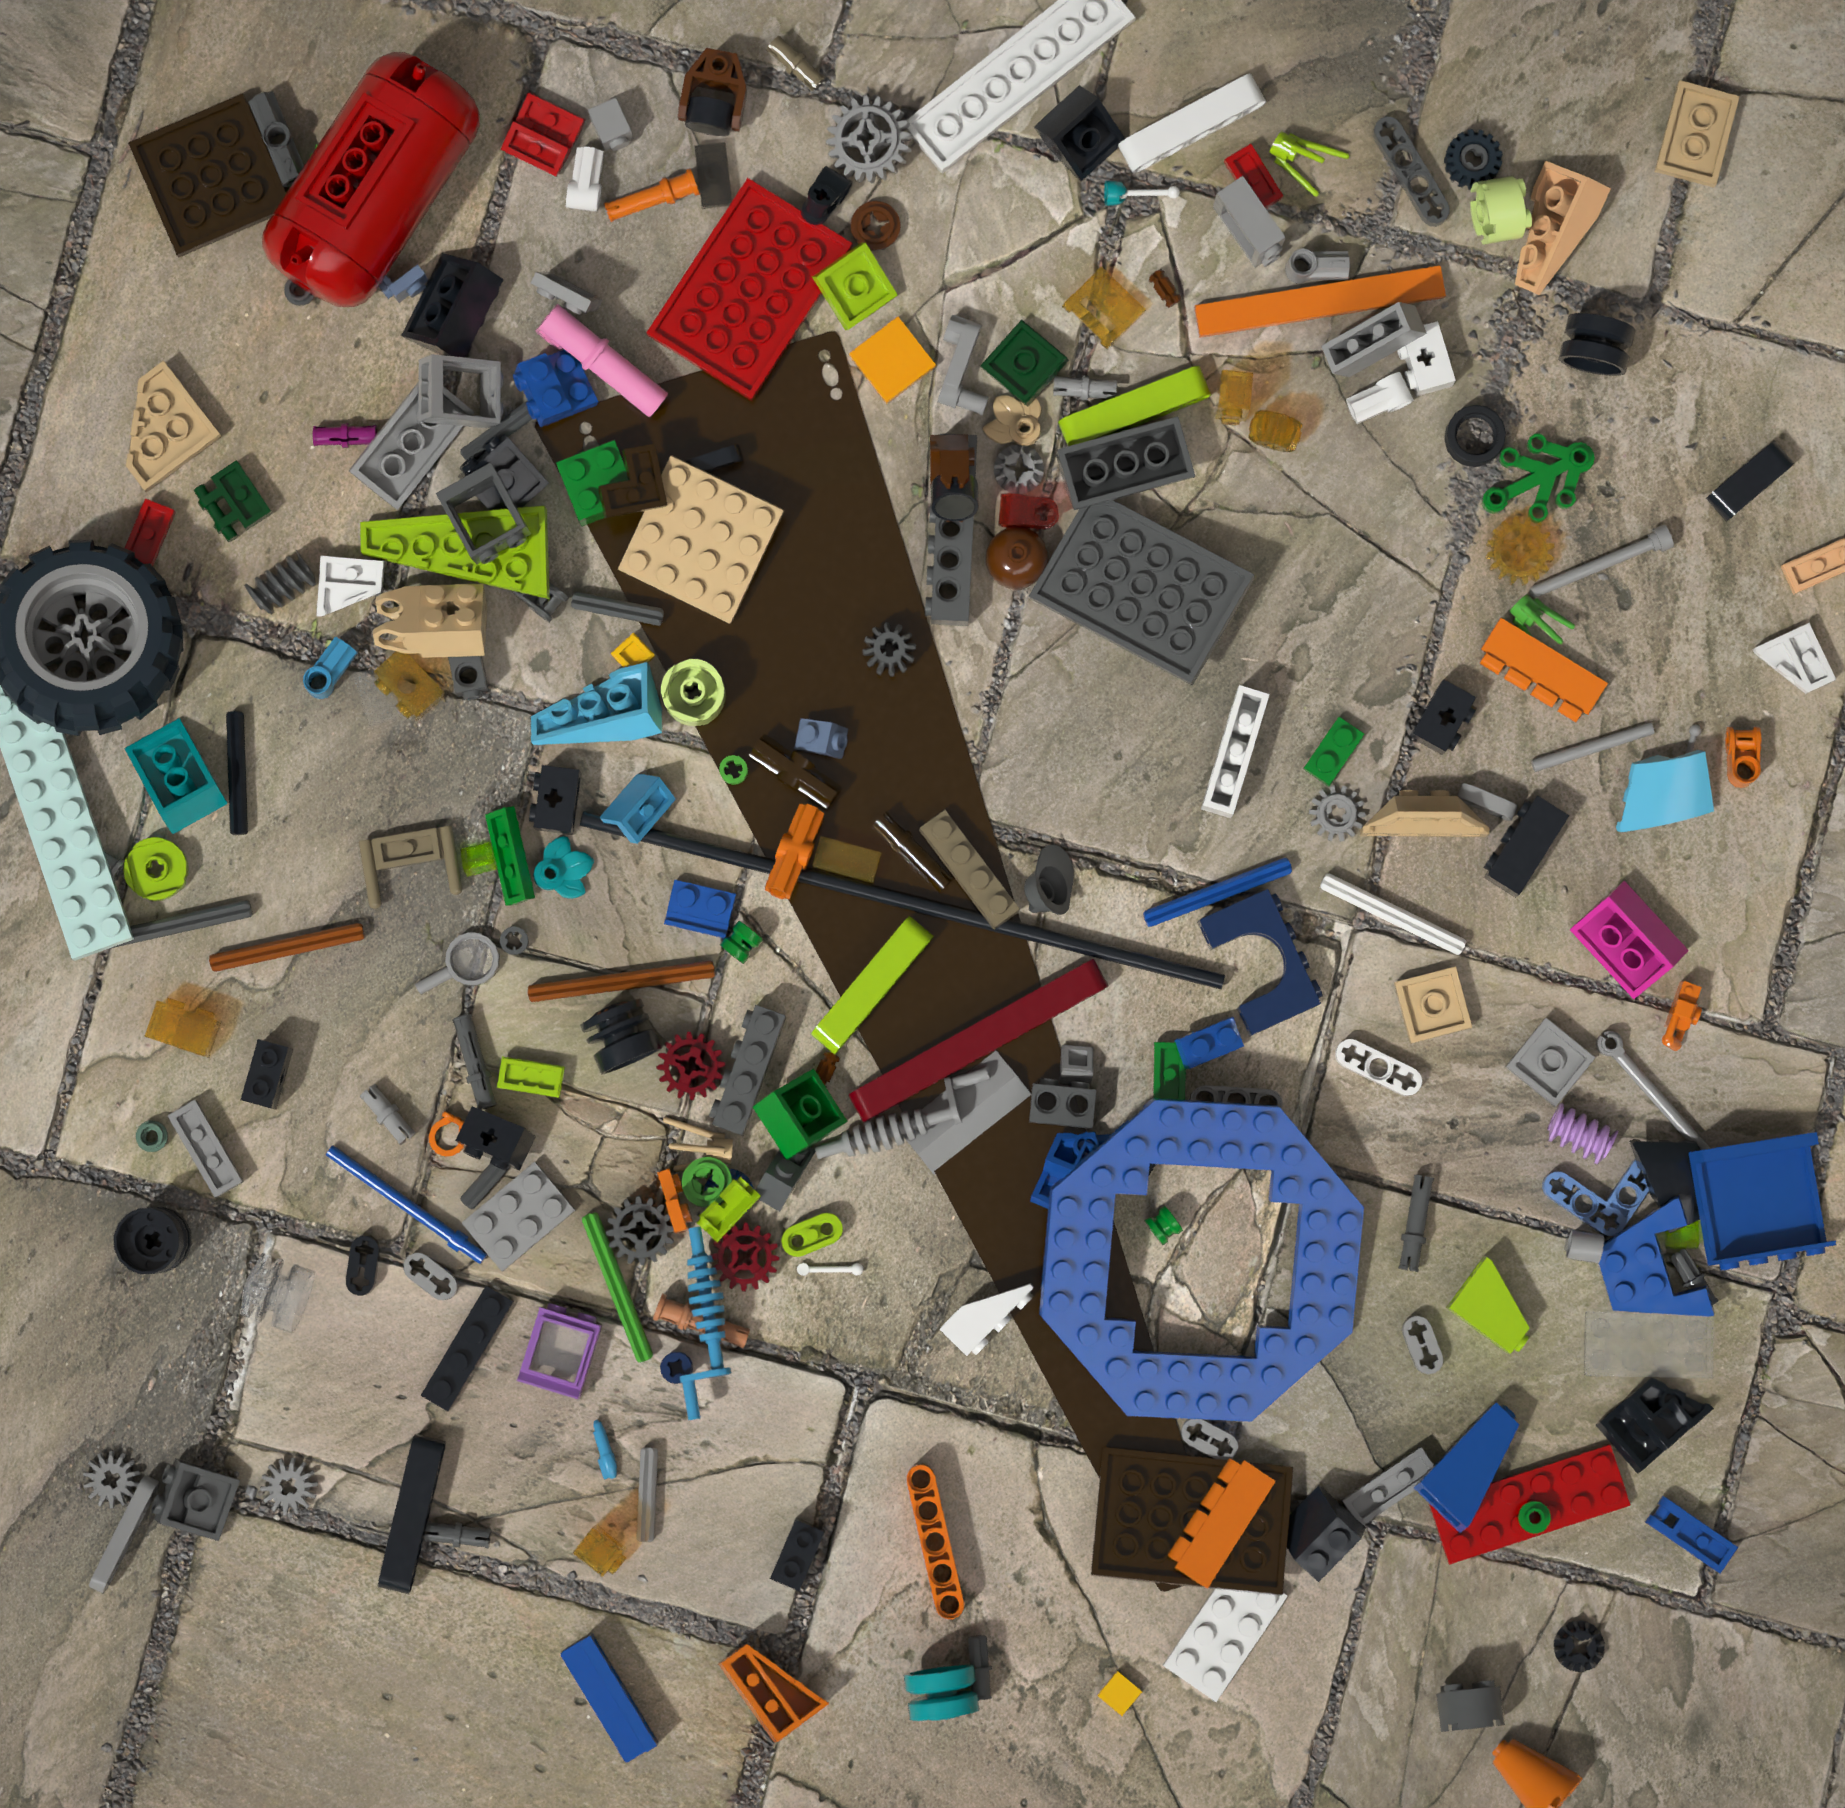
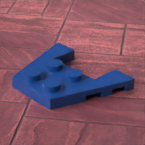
[1599,1195,1715,1317]

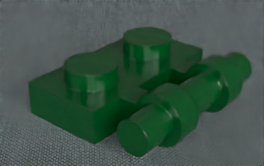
[193,460,273,542]

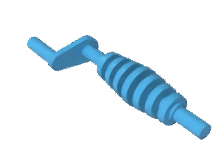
[679,1227,732,1421]

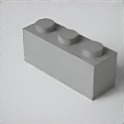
[1321,302,1427,377]

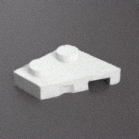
[316,556,385,617]
[1752,623,1836,694]

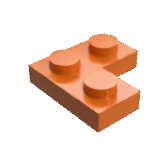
[657,1169,693,1234]

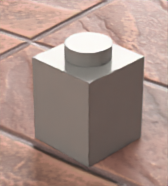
[588,97,633,151]

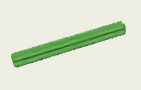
[582,1212,653,1363]

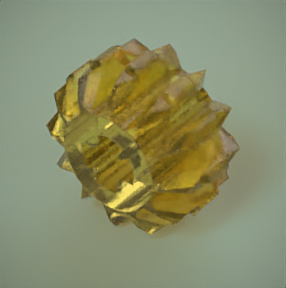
[1248,410,1302,453]

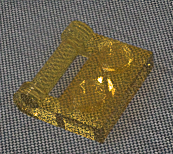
[1062,267,1146,350]

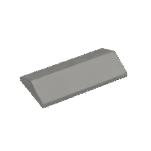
[349,381,474,510]
[903,1051,1031,1175]

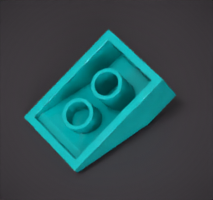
[124,718,228,835]

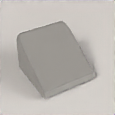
[1059,1045,1093,1085]

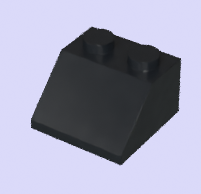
[1034,85,1125,182]
[1287,1485,1366,1582]

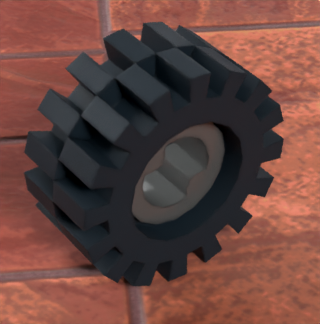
[1444,129,1503,190]

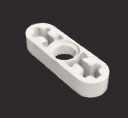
[1335,1039,1422,1096]

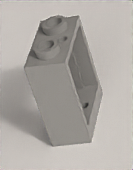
[1213,176,1286,268]
[418,354,504,428]

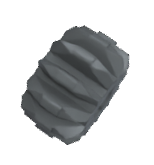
[863,623,916,677]

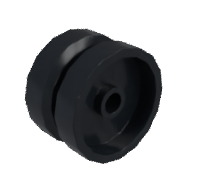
[1558,313,1636,376]

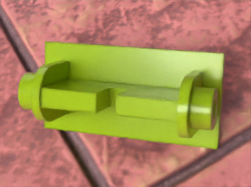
[696,1176,761,1242]

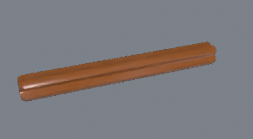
[209,923,365,972]

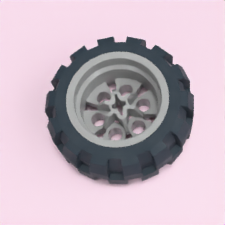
[0,540,184,736]

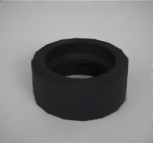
[1444,405,1506,467]

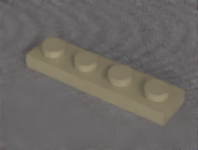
[919,810,1020,930]

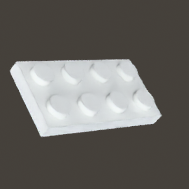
[1163,1589,1288,1702]

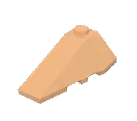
[1515,161,1611,295]

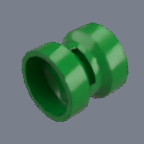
[719,921,763,964]

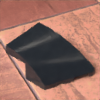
[1629,1139,1701,1233]
[1596,1378,1714,1474]

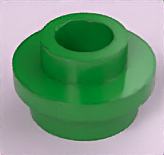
[1518,1501,1551,1534]

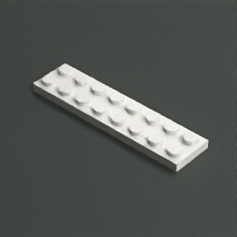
[906,0,1135,173]

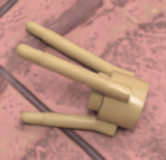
[663,1117,733,1172]

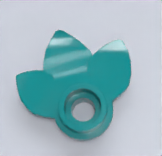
[533,836,594,899]

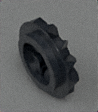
[1554,1621,1605,1672]

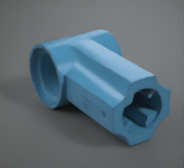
[303,636,358,699]

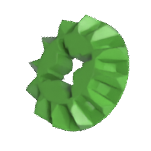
[682,1157,733,1207]

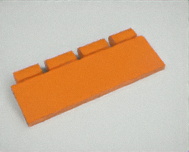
[1479,617,1608,723]
[1168,1458,1276,1589]

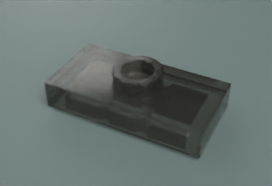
[694,142,732,209]

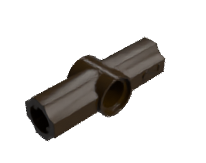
[749,734,842,809]

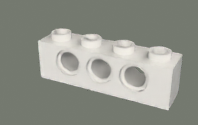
[1201,685,1270,818]

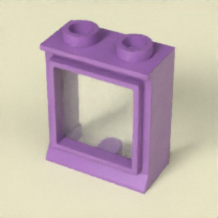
[517,1303,603,1399]

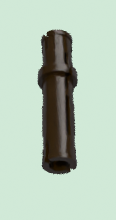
[872,812,953,892]

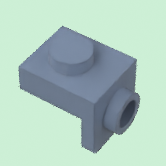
[379,264,428,303]
[794,718,848,759]

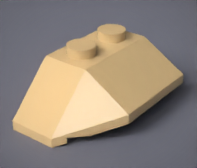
[1360,790,1489,837]

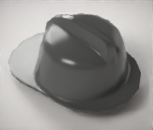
[1024,844,1074,915]

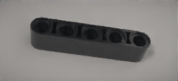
[378,1434,446,1594]

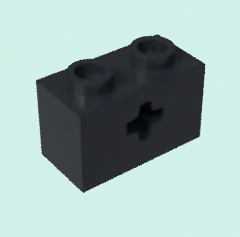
[1410,679,1477,755]
[529,765,582,835]
[241,1039,293,1110]
[456,1106,536,1171]
[770,1518,825,1591]

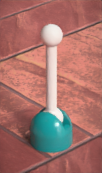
[1104,180,1180,206]

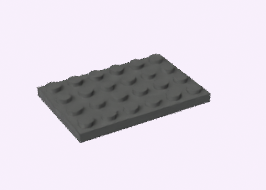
[1029,500,1255,686]

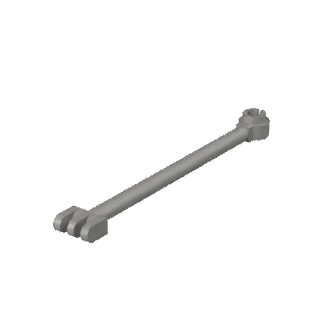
[1596,1031,1711,1150]

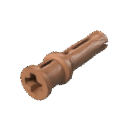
[652,1293,750,1348]

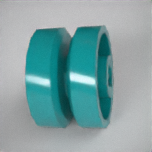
[904,1664,980,1721]

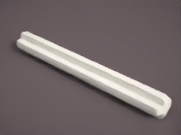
[1320,873,1466,955]

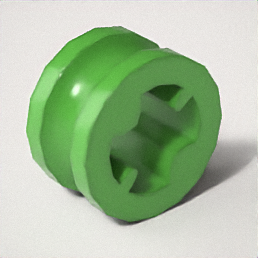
[719,755,748,785]

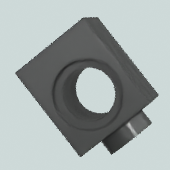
[448,656,489,700]

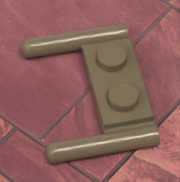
[359,826,462,909]

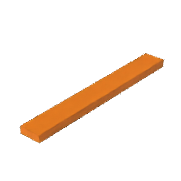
[1194,265,1446,338]

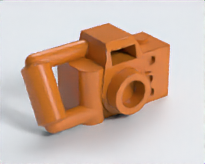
[1662,981,1702,1051]

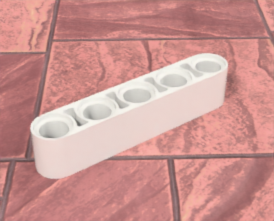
[1118,74,1266,173]

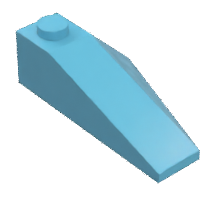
[531,662,662,745]

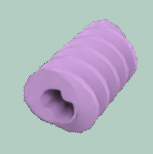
[1547,1102,1619,1165]

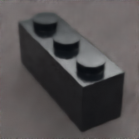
[1483,795,1570,898]

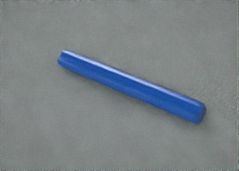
[1143,858,1292,927]

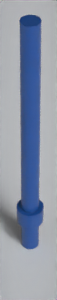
[326,1145,487,1264]

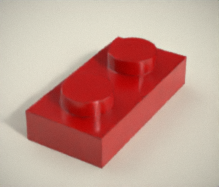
[1224,144,1283,208]
[124,498,176,566]

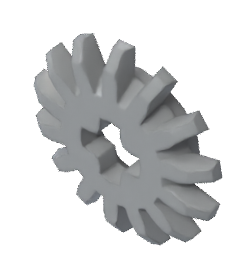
[1309,785,1366,842]
[83,1450,140,1508]
[260,1458,318,1515]

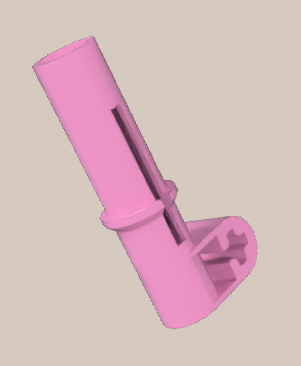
[535,304,668,417]

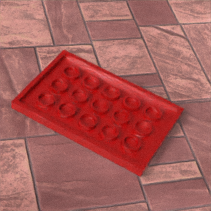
[646,178,853,401]

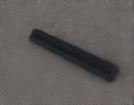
[226,711,248,836]

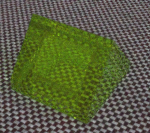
[460,842,497,877]

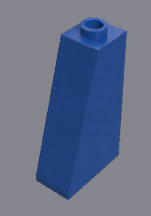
[1413,1402,1520,1533]

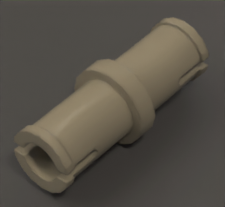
[766,35,825,92]

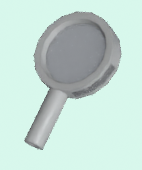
[415,932,500,995]

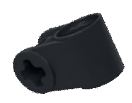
[801,166,853,225]

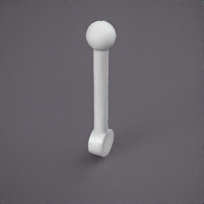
[797,1263,863,1276]

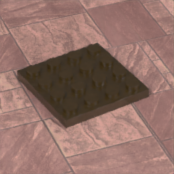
[128,93,286,258]

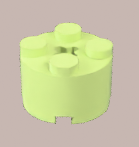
[1470,176,1532,244]
[661,659,726,726]

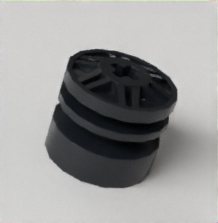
[580,999,662,1075]
[114,1207,192,1274]

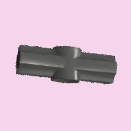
[248,91,304,188]

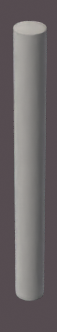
[1531,722,1654,772]

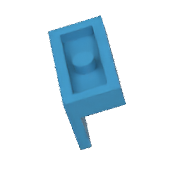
[600,774,676,844]

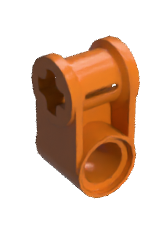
[1725,727,1762,788]

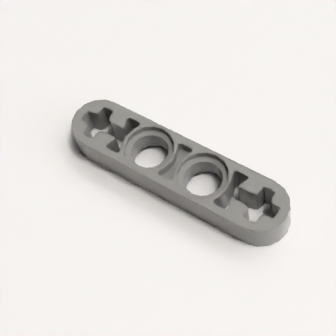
[89,1475,160,1594]

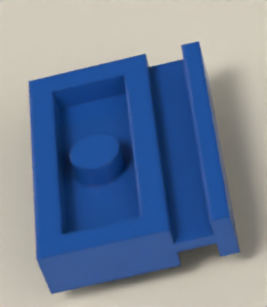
[664,880,736,939]

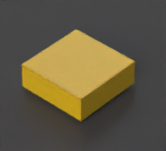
[611,632,655,668]
[1097,1670,1142,1716]

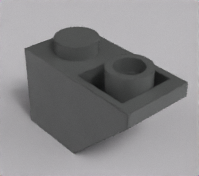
[756,1147,816,1212]

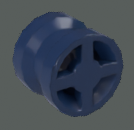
[660,1352,693,1384]

